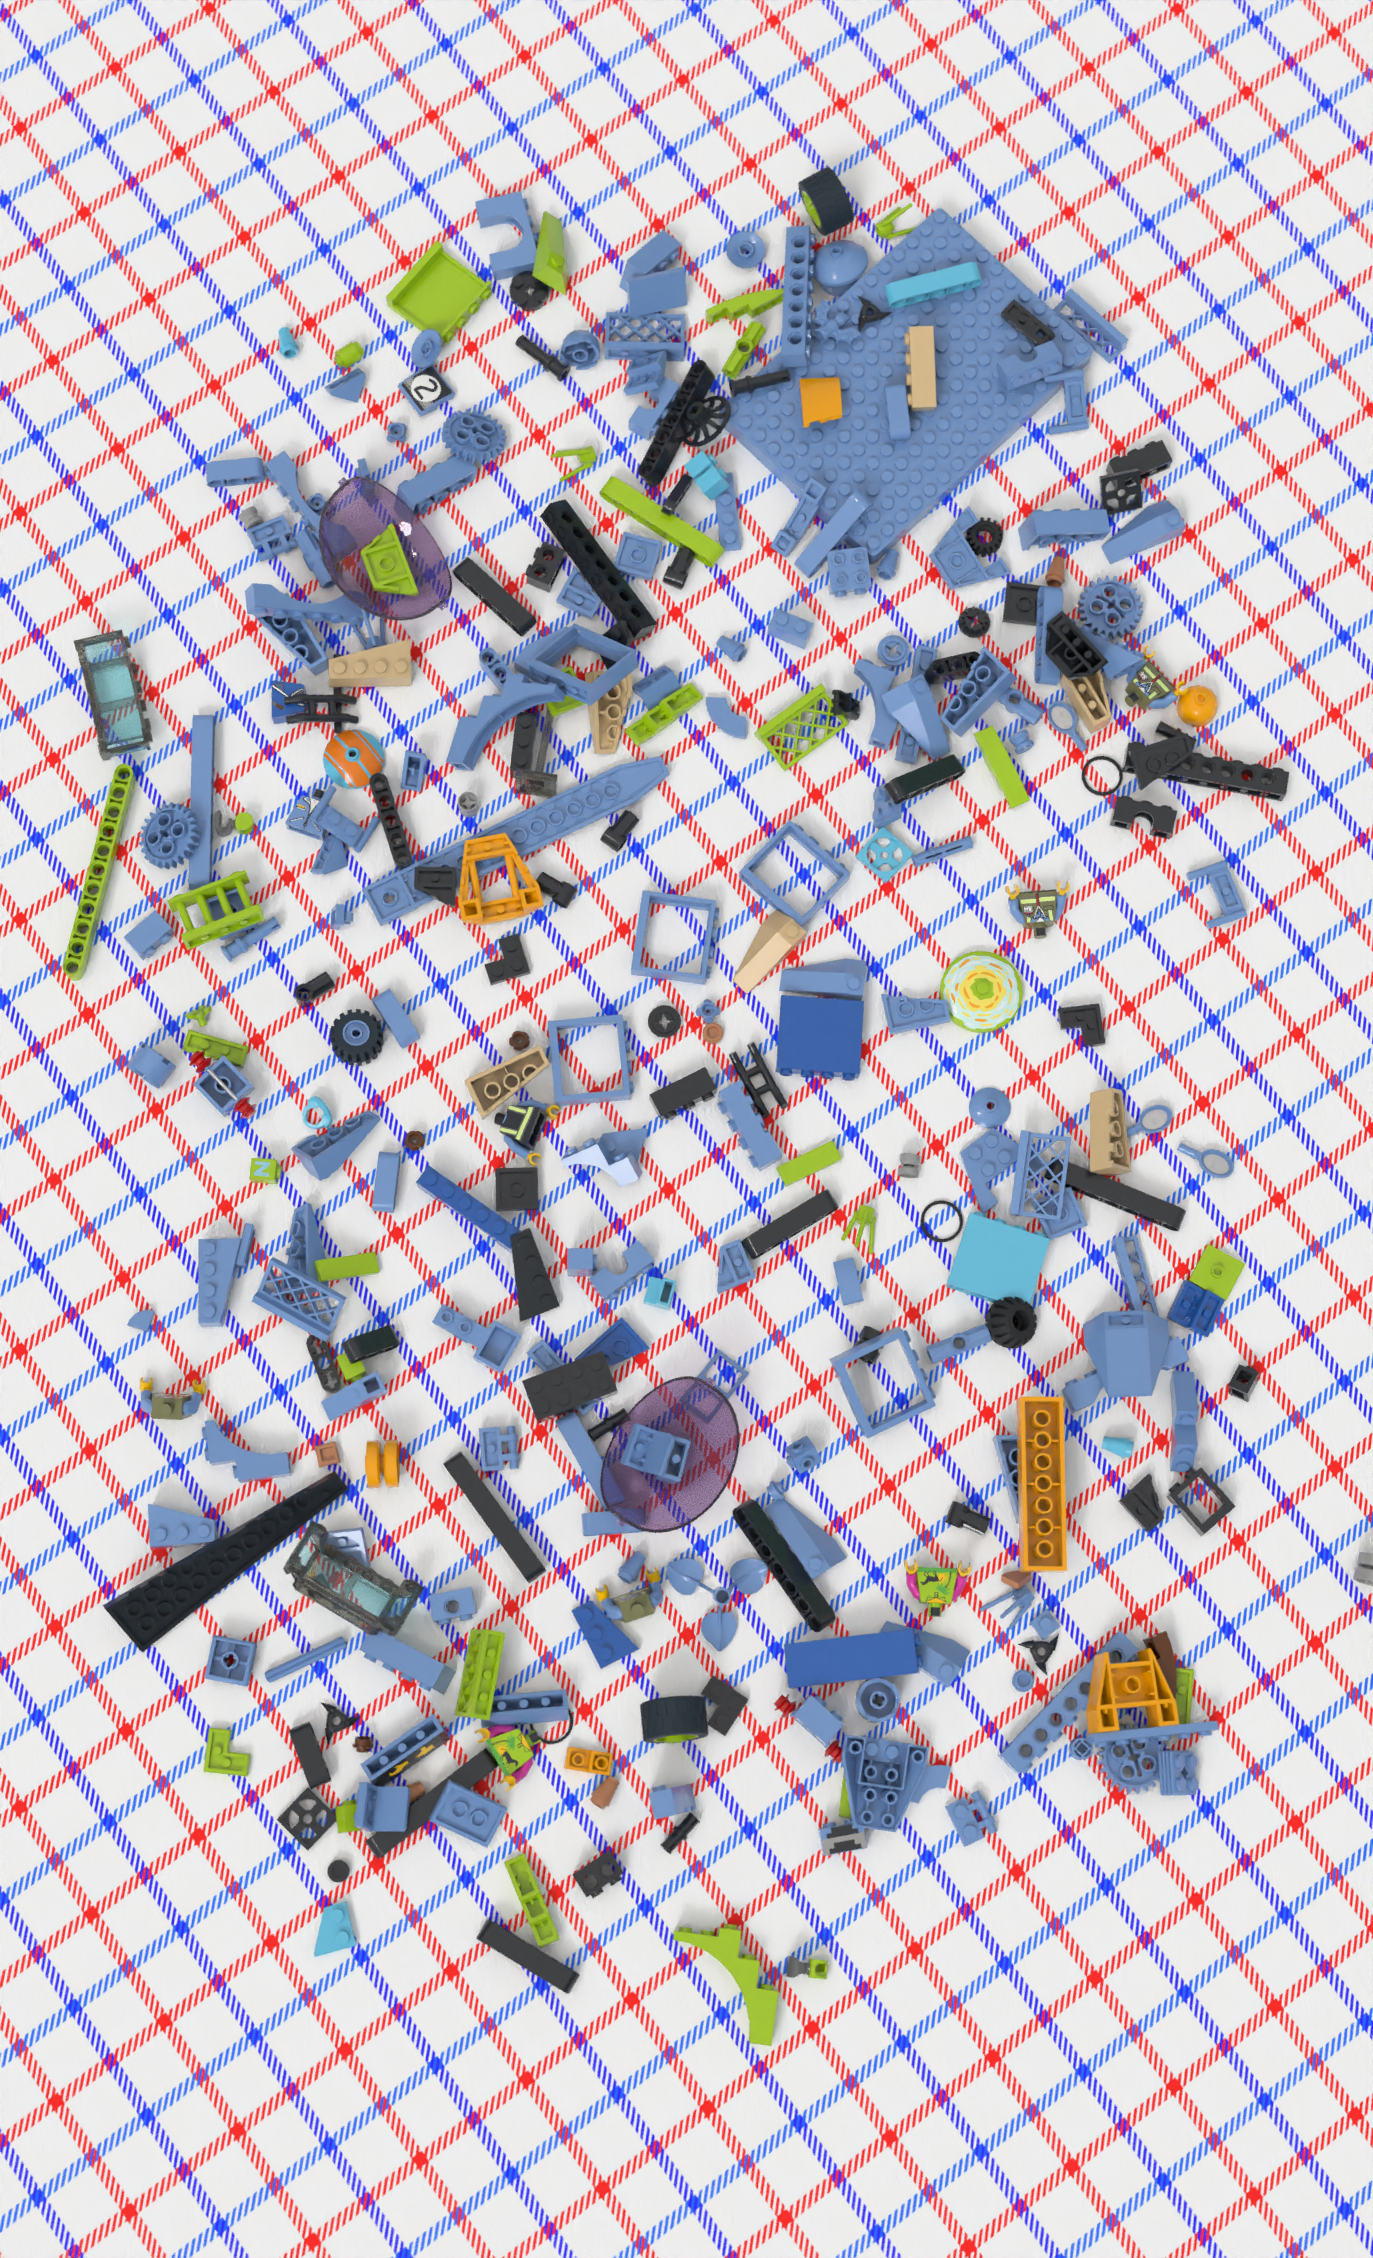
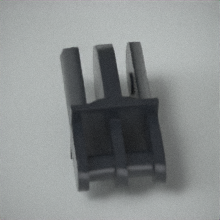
[831,690,860,720]

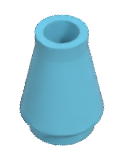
[278,327,299,358]
[1101,1436,1134,1458]

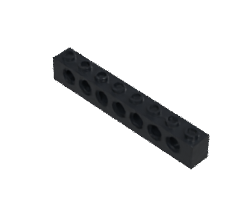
[540,499,657,641]
[1122,742,1289,801]

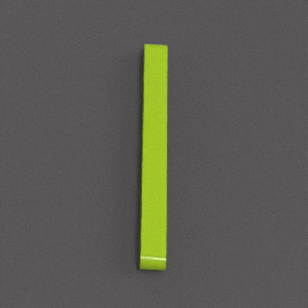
[63,764,136,981]

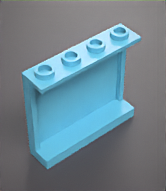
[945,1211,1050,1304]

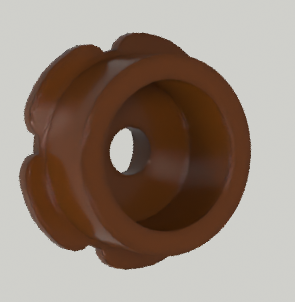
[509,1031,530,1051]
[404,1131,425,1151]
[352,1736,374,1753]

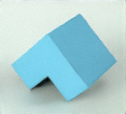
[643,1277,676,1311]

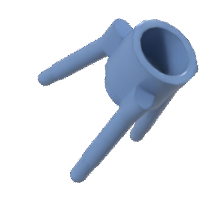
[351,605,387,650]
[979,1586,1035,1630]

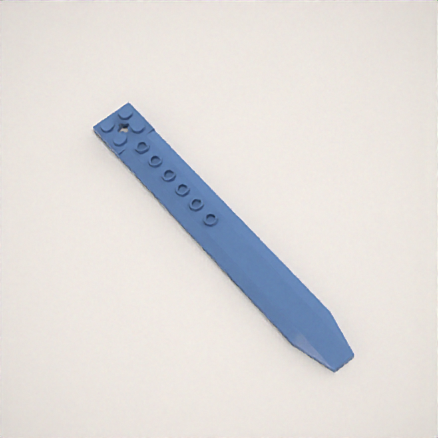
[362,756,670,927]

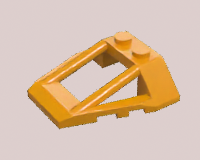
[458,833,544,925]

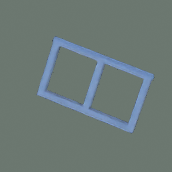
[680,1350,749,1423]

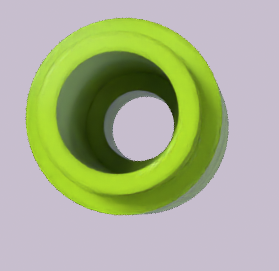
[334,341,365,369]

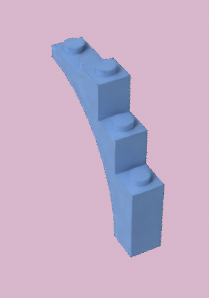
[446,673,566,771]

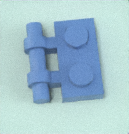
[247,515,297,562]
[479,1426,520,1472]
[945,1790,998,1847]

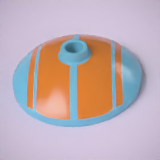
[323,730,385,789]

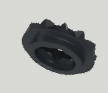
[958,606,991,638]
[648,1005,681,1038]

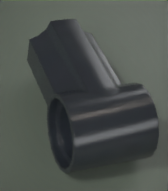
[662,547,695,590]
[600,810,639,852]
[536,872,578,909]
[294,971,336,1007]
[945,1501,991,1536]

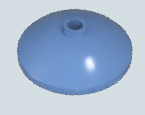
[812,240,869,286]

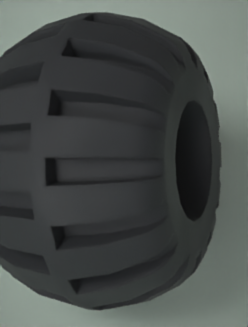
[985,1296,1037,1349]

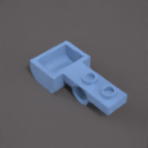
[432,1304,522,1374]

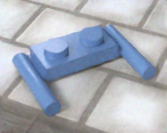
[1043,369,1088,435]
[309,785,381,853]
[1186,860,1247,929]

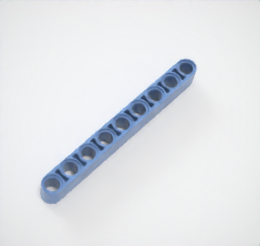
[189,715,215,890]

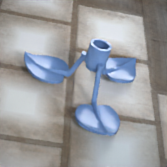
[666,1558,768,1651]

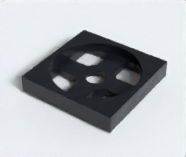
[1099,468,1143,515]
[277,1787,337,1851]

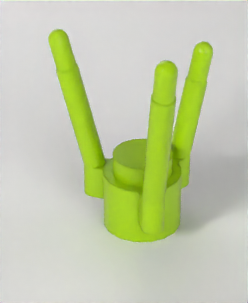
[874,203,916,240]
[551,446,596,482]
[841,1205,877,1254]

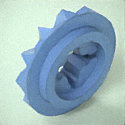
[877,635,910,667]

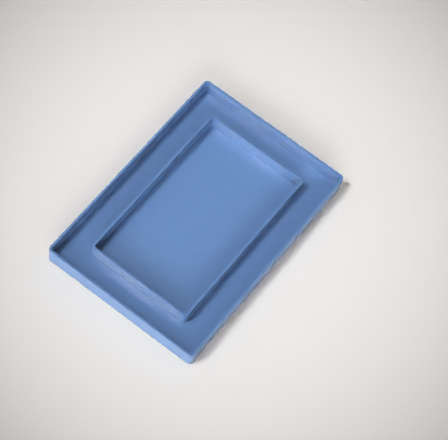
[719,208,1093,565]

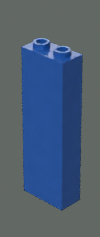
[784,1629,923,1689]

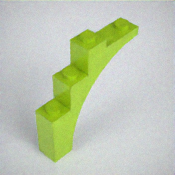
[673,1924,778,2046]

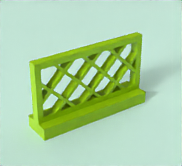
[754,684,849,771]
[455,1629,505,1721]

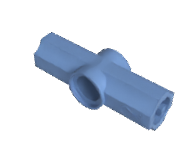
[294,529,338,589]
[997,687,1044,726]
[926,1324,992,1364]

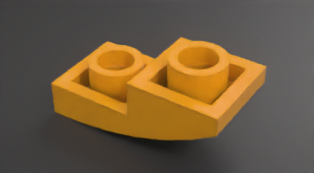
[564,1747,613,1776]

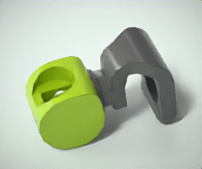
[215,810,254,837]
[786,1956,828,1979]

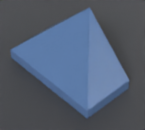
[324,368,366,403]
[310,835,348,875]

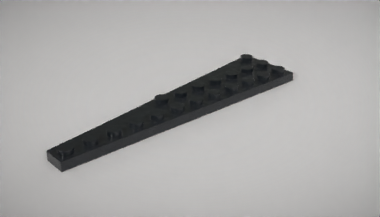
[103,1471,349,1652]

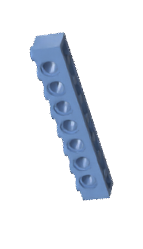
[781,225,816,368]
[998,1631,1139,1774]

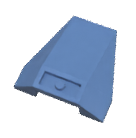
[1083,1310,1170,1398]
[841,1734,929,1832]

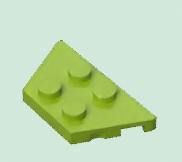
[360,523,418,596]

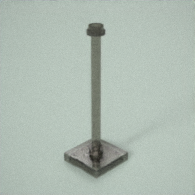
[516,707,558,798]

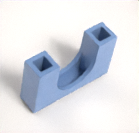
[475,191,538,281]

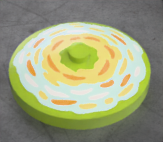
[939,951,1023,1033]

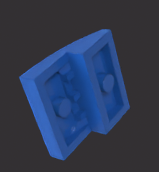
[1166,1280,1225,1337]

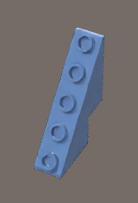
[1070,618,1147,681]

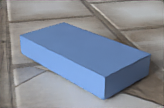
[235,1223,256,1269]

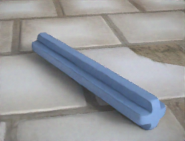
[265,1637,347,1683]

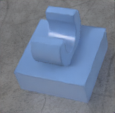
[330,904,353,930]

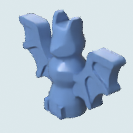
[813,299,861,344]

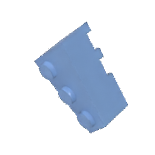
[148,1504,218,1549]
[649,1784,697,1820]

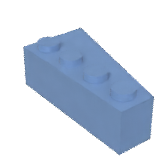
[393,454,477,525]
[1018,508,1111,551]
[254,593,329,676]
[940,646,1018,737]
[717,1079,782,1172]
[198,1238,242,1327]
[993,1435,1019,1524]
[359,1626,456,1695]

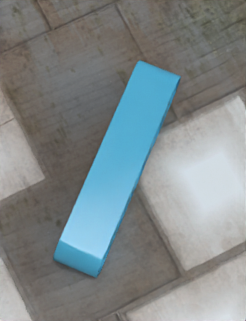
[884,262,983,309]

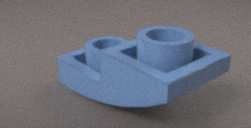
[833,1257,864,1306]

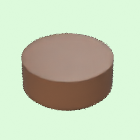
[702,1023,723,1044]

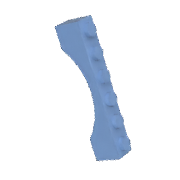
[265,451,357,562]
[245,583,368,625]
[1061,1336,1190,1414]

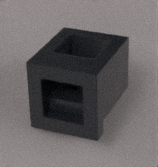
[1228,1364,1259,1402]

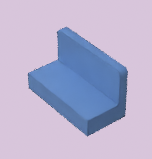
[632,665,681,711]

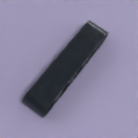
[452,557,537,637]
[883,754,966,805]
[369,773,413,871]
[741,1189,839,1260]
[476,1918,580,1994]

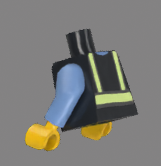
[494,1099,560,1166]

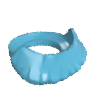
[302,1096,332,1129]

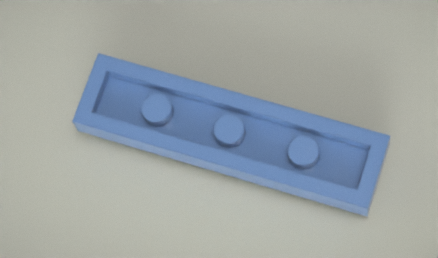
[715,472,741,552]
[527,1339,599,1417]

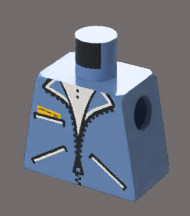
[285,789,329,841]

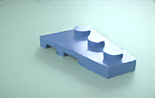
[881,994,951,1035]

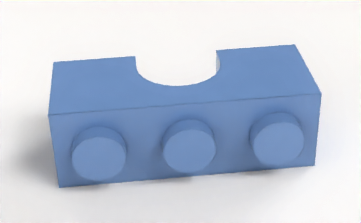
[997,341,1062,391]
[628,377,680,441]
[589,1240,654,1302]

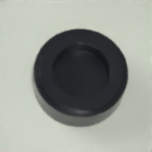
[327,1860,350,1883]

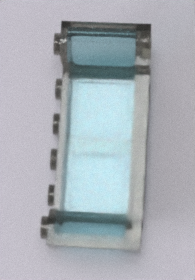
[74,630,153,761]
[283,1520,424,1636]

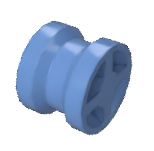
[1009,730,1035,754]

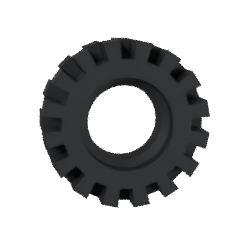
[966,517,1003,557]

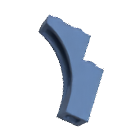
[853,659,899,751]
[1169,1371,1198,1472]
[202,1420,292,1483]

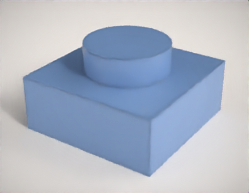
[1030,1609,1060,1640]

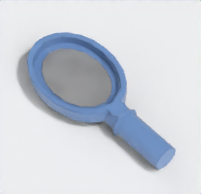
[1047,701,1088,752]
[1127,1105,1173,1137]
[1177,1143,1234,1179]

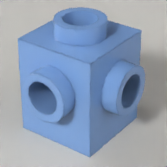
[785,1435,822,1474]

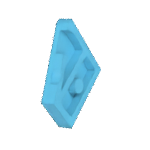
[314,1902,357,1957]

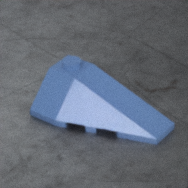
[1101,499,1186,564]
[880,674,951,760]
[779,958,866,1001]
[291,1110,381,1181]
[282,1203,329,1295]
[764,1499,847,1580]
[879,1621,971,1688]

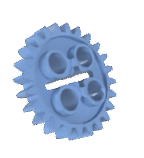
[441,409,507,464]
[1077,575,1143,640]
[139,802,201,870]
[1096,1722,1165,1795]

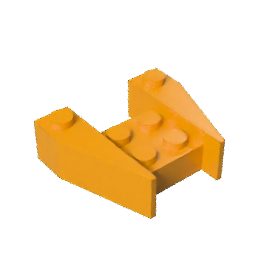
[1086,1648,1179,1735]

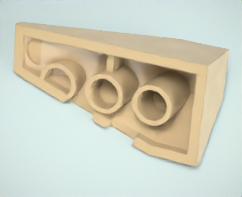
[585,671,632,754]
[732,910,806,995]

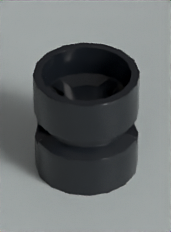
[853,1326,885,1365]

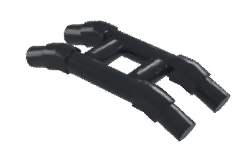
[284,694,359,724]
[728,1042,788,1118]

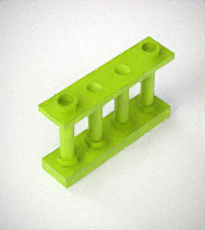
[167,870,265,950]

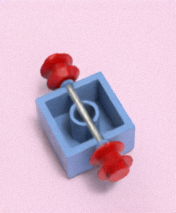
[189,1051,257,1119]
[774,1694,844,1764]

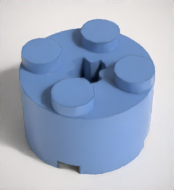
[127,1042,177,1089]
[855,1678,900,1723]

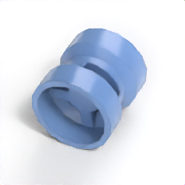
[1069,1738,1093,1760]

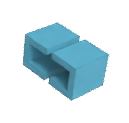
[684,450,730,501]

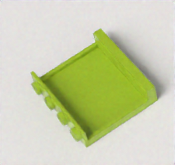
[386,240,493,347]

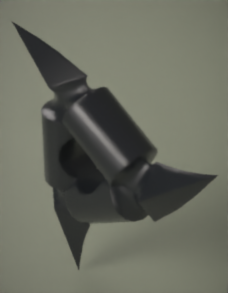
[857,296,892,331]
[1017,1634,1059,1676]
[320,1702,361,1746]

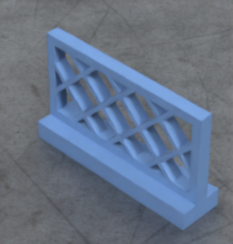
[605,312,685,361]
[1010,1130,1071,1221]
[252,1257,347,1342]

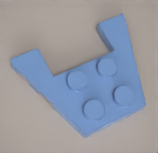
[928,506,1011,590]
[960,1128,1047,1214]

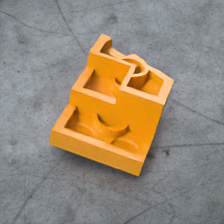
[799,377,842,428]

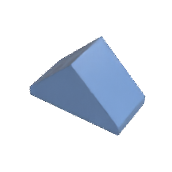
[401,750,428,792]

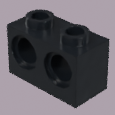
[525,541,566,593]
[573,1850,624,1898]

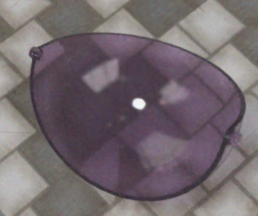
[319,476,452,620]
[600,1376,740,1533]

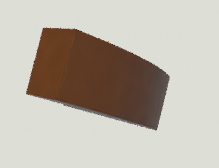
[1143,1631,1177,1699]

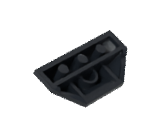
[1045,611,1108,680]

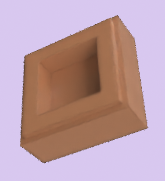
[314,1441,341,1468]

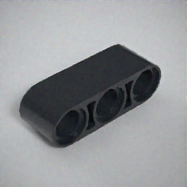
[924,651,980,685]
[341,1325,401,1364]
[289,1722,332,1789]

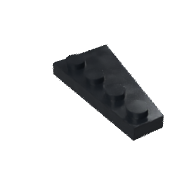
[510,1228,560,1322]

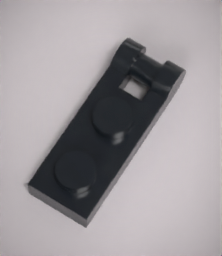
[1000,299,1055,347]

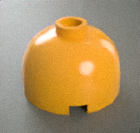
[1176,685,1218,727]

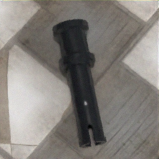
[515,335,571,382]
[729,369,791,398]

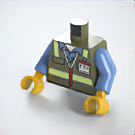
[1125,645,1189,710]
[1005,880,1070,939]
[140,1377,206,1420]
[595,1567,663,1623]

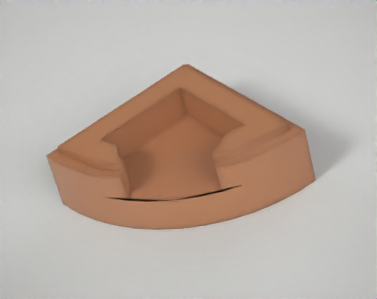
[1001,1571,1031,1590]

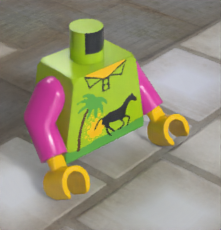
[904,1559,971,1617]
[474,1725,541,1792]

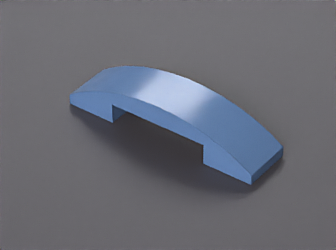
[770,477,828,558]

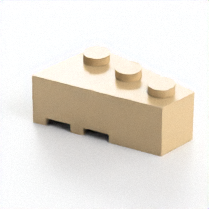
[1060,670,1112,734]

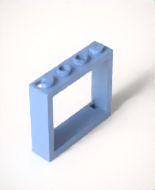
[527,623,638,706]
[739,820,850,928]
[631,890,719,985]
[548,1014,634,1106]
[829,1326,936,1439]

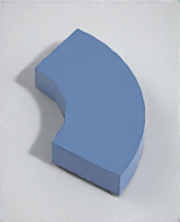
[706,697,746,739]
[911,1765,951,1804]

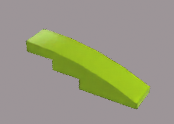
[705,289,784,325]
[625,682,703,747]
[974,725,1030,809]
[504,1853,560,1948]

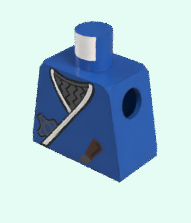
[271,680,318,724]

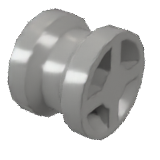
[238,506,264,530]

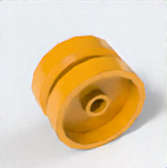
[365,1440,400,1488]

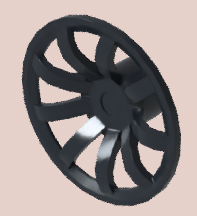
[683,396,731,447]

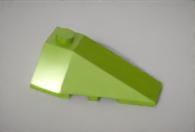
[532,211,568,295]

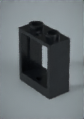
[1166,1468,1236,1536]

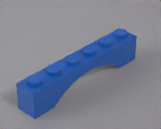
[416,1165,521,1254]

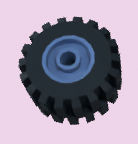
[330,1009,384,1066]

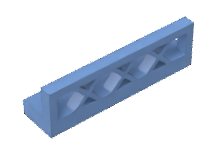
[1053,288,1129,364]
[1111,1235,1159,1316]

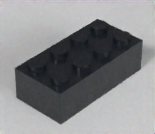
[522,1351,618,1424]

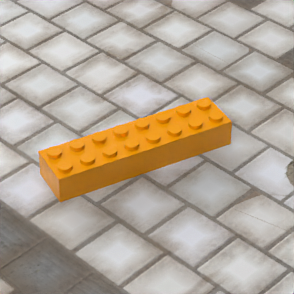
[1016,1396,1067,1573]

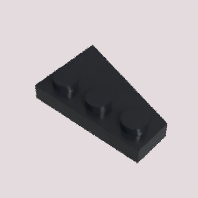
[1128,733,1193,791]

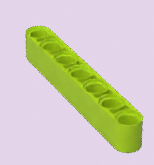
[599,476,725,568]

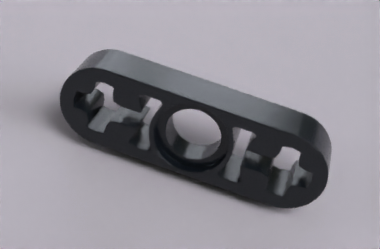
[661,473,693,516]
[306,1334,341,1393]

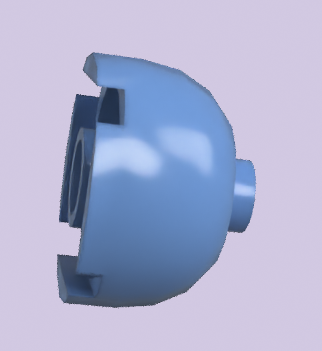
[560,330,600,370]

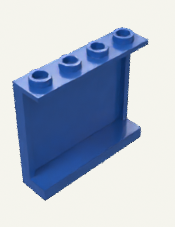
[775,995,864,1081]

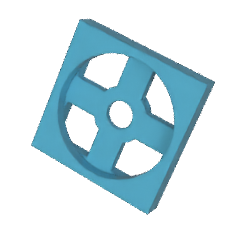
[856,827,913,884]

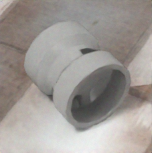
[458,792,479,817]
[898,1153,921,1178]

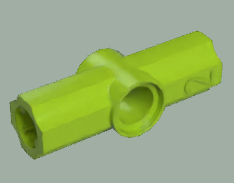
[722,321,766,379]

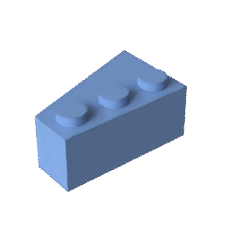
[619,230,681,292]

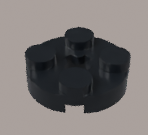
[509,272,549,312]

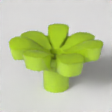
[185,1005,212,1027]

